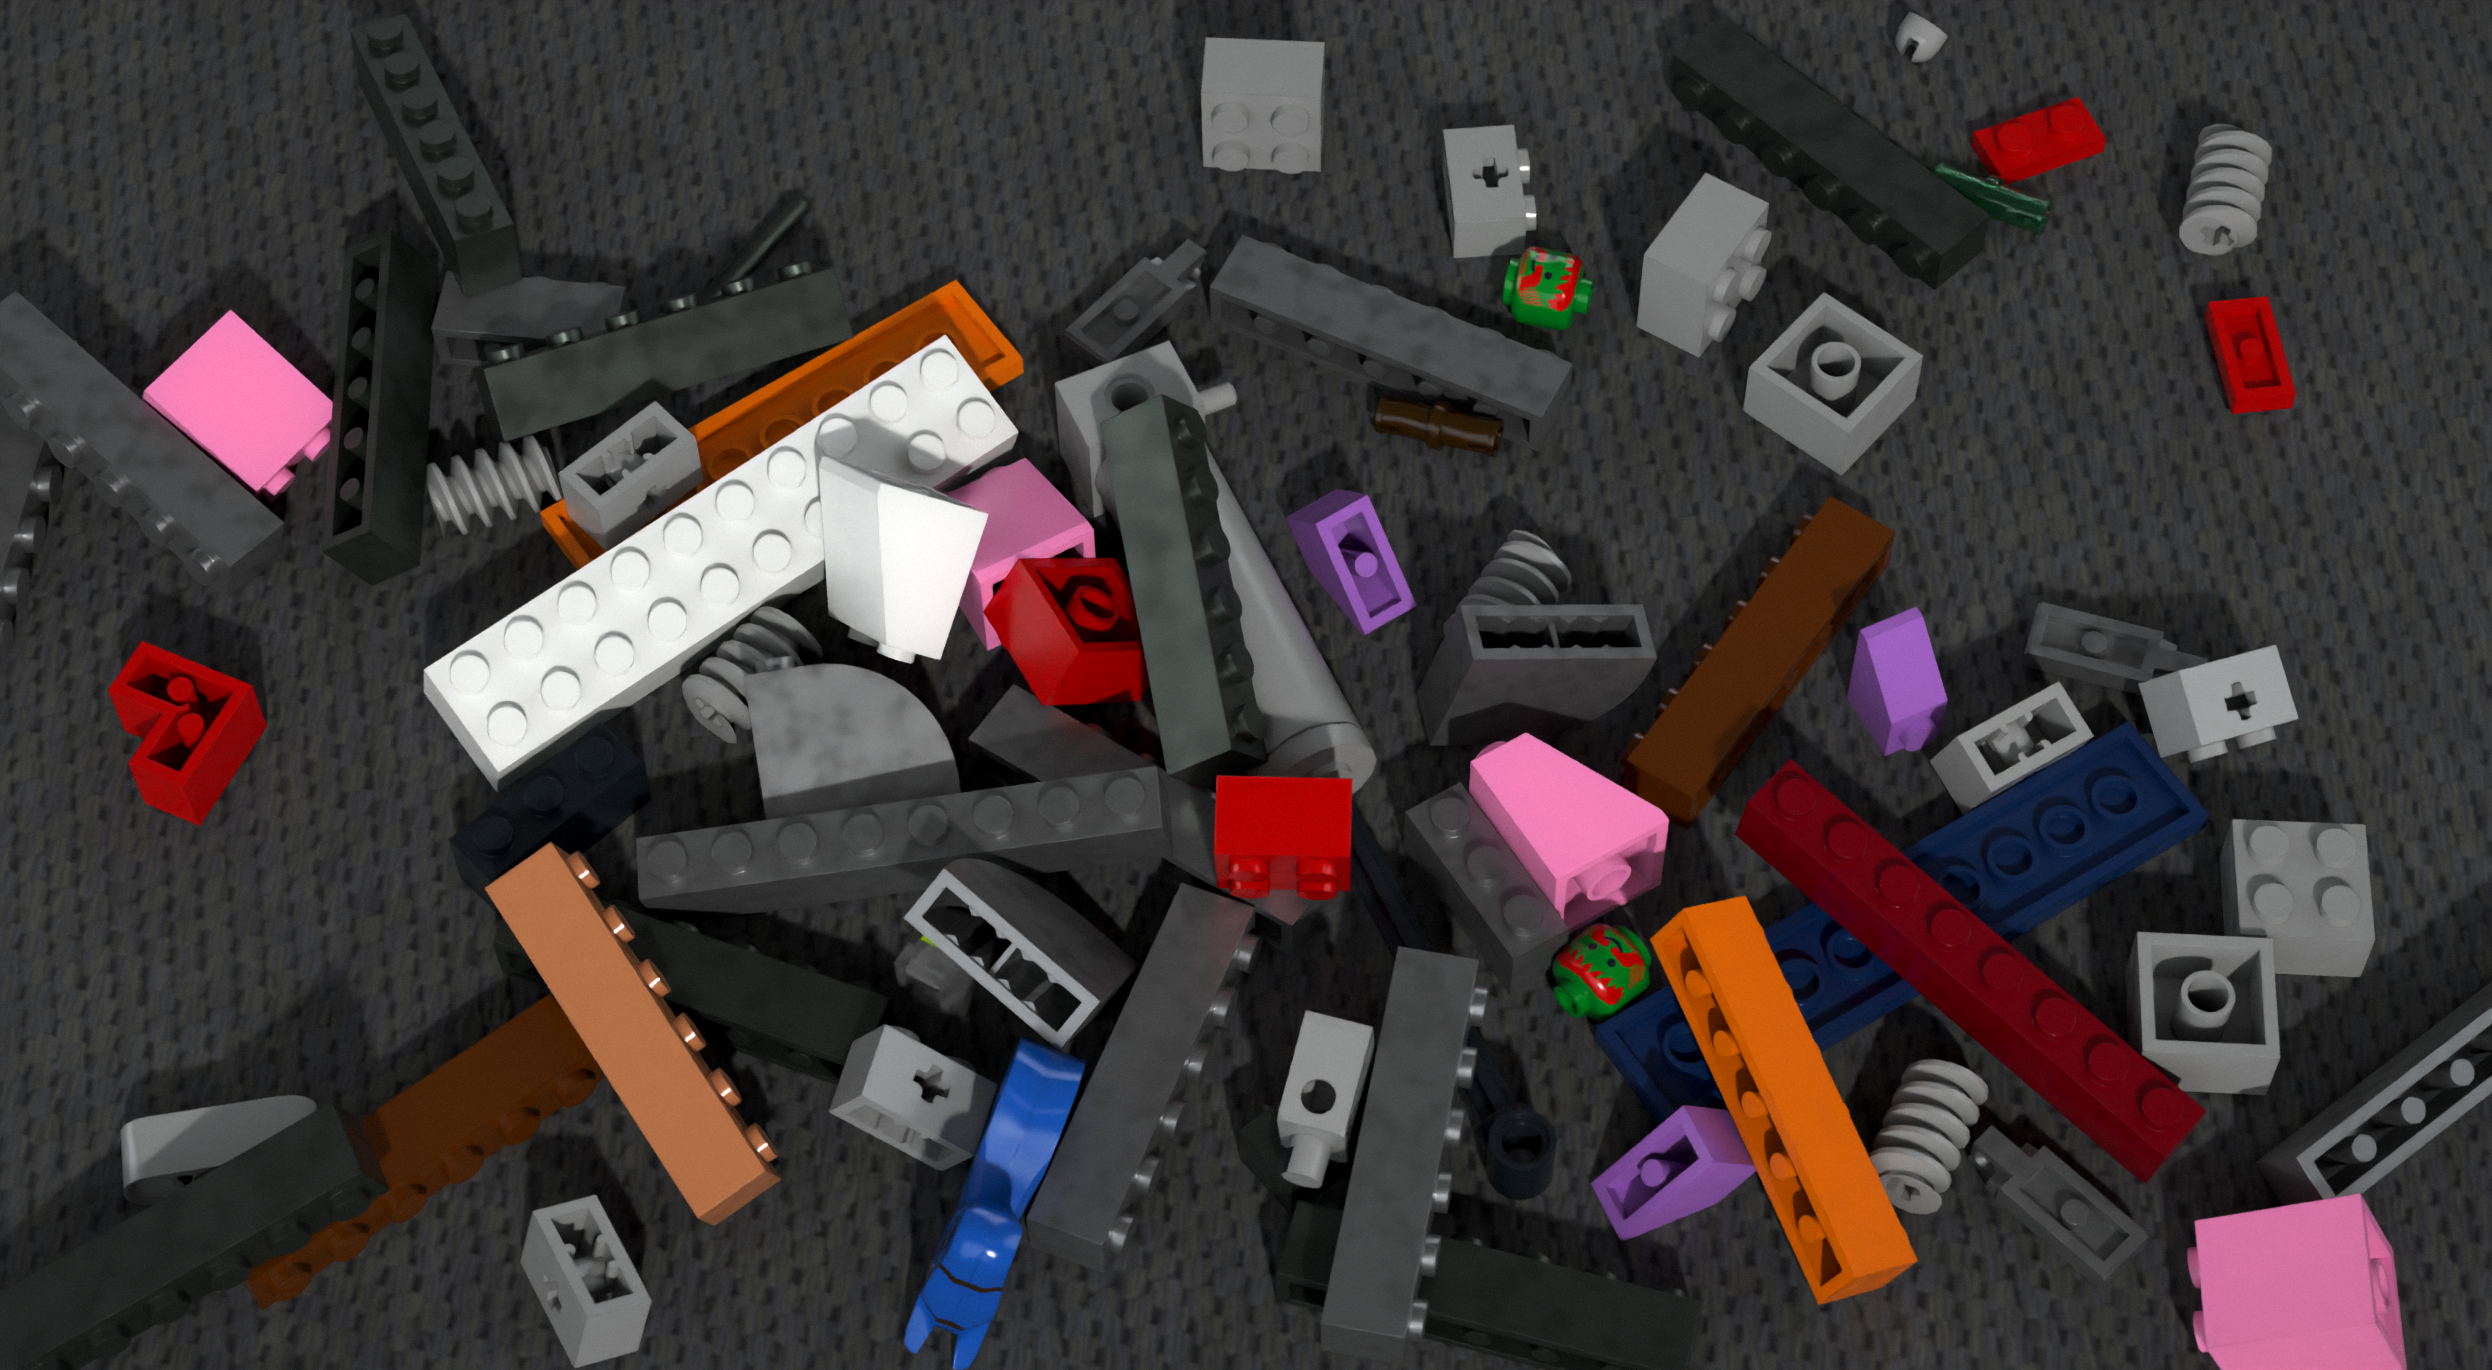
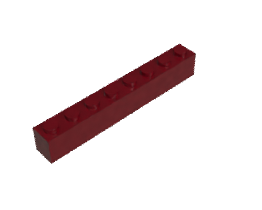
[1735,759,2207,1184]

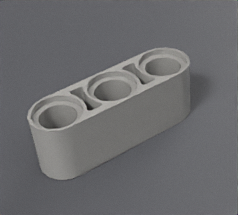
[121,1095,318,1205]

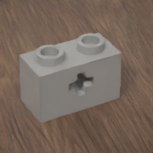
[1442,125,1536,258]
[558,401,704,551]
[2138,645,2299,763]
[1930,681,2094,816]
[829,1024,997,1171]
[520,1195,652,1369]

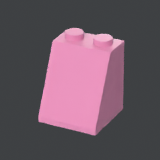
[142,309,333,503]
[942,457,1096,651]
[1469,732,1669,934]
[2187,1194,2407,1370]

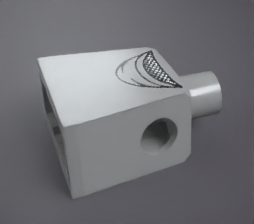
[1277,1010,1376,1188]

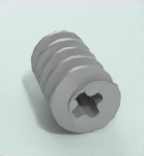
[2179,124,2273,256]
[426,434,563,540]
[1443,529,1571,635]
[682,606,824,743]
[1868,1059,1989,1214]

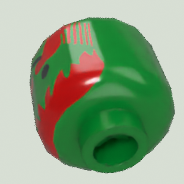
[1502,247,1594,331]
[1552,924,1651,1022]

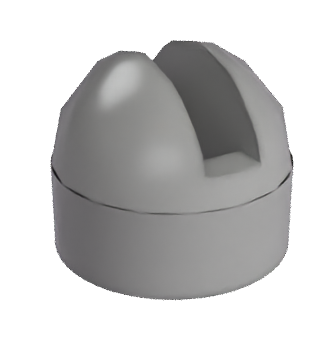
[1895,12,1948,62]

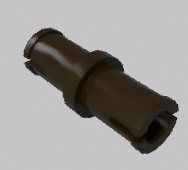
[1375,394,1504,458]

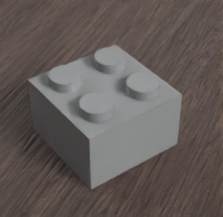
[1201,37,1325,174]
[1637,172,1771,358]
[1743,292,1923,476]
[2219,819,2375,977]
[2125,932,2280,1095]

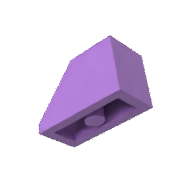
[1285,489,1417,635]
[1847,606,1948,756]
[1591,1105,1757,1241]

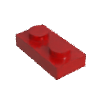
[1971,97,2106,188]
[2204,296,2296,414]

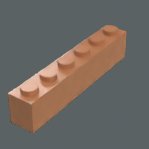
[485,842,781,1226]

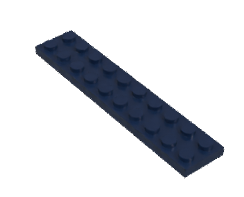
[1594,721,2209,1125]

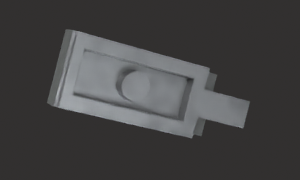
[1063,238,1208,368]
[2022,602,2207,695]
[1968,1125,2149,1290]

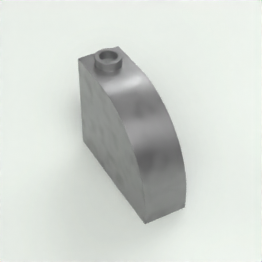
[1417,605,1657,746]
[743,656,961,820]
[904,858,1139,1051]

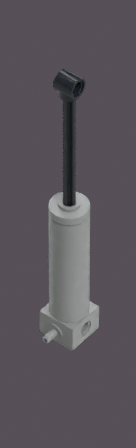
[1055,341,1557,1200]

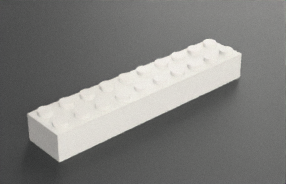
[424,334,1019,792]

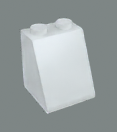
[819,456,989,664]

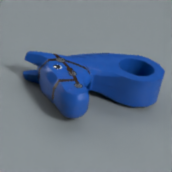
[903,1037,1085,1370]

